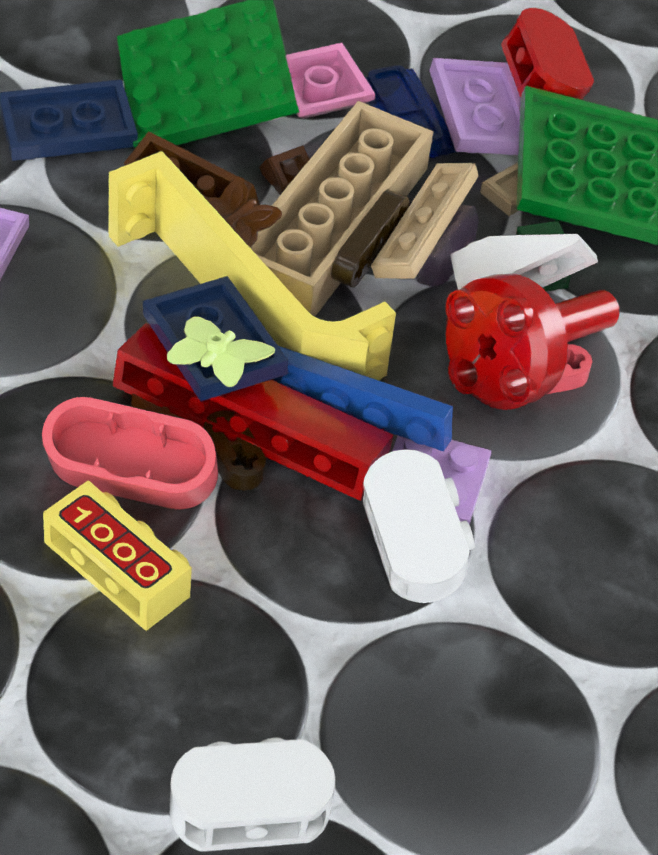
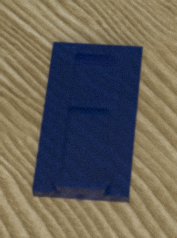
[365,65,456,158]

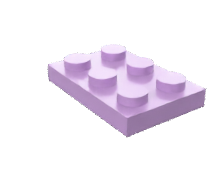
[429,58,521,155]

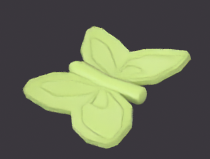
[167,317,275,387]

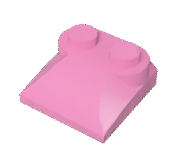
[286,43,375,119]

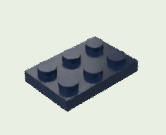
[0,79,138,161]
[143,276,288,401]

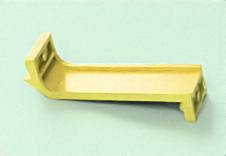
[109,151,396,381]

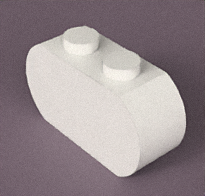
[363,450,475,603]
[170,738,335,852]

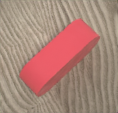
[42,397,218,510]

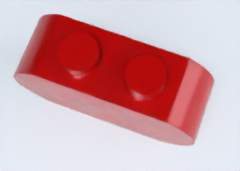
[501,8,594,100]

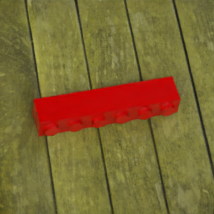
[112,323,394,501]

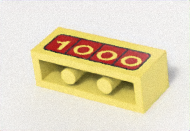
[43,480,192,631]

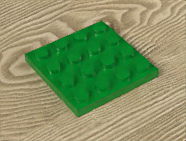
[117,0,299,148]
[516,86,658,245]

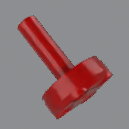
[445,274,619,410]

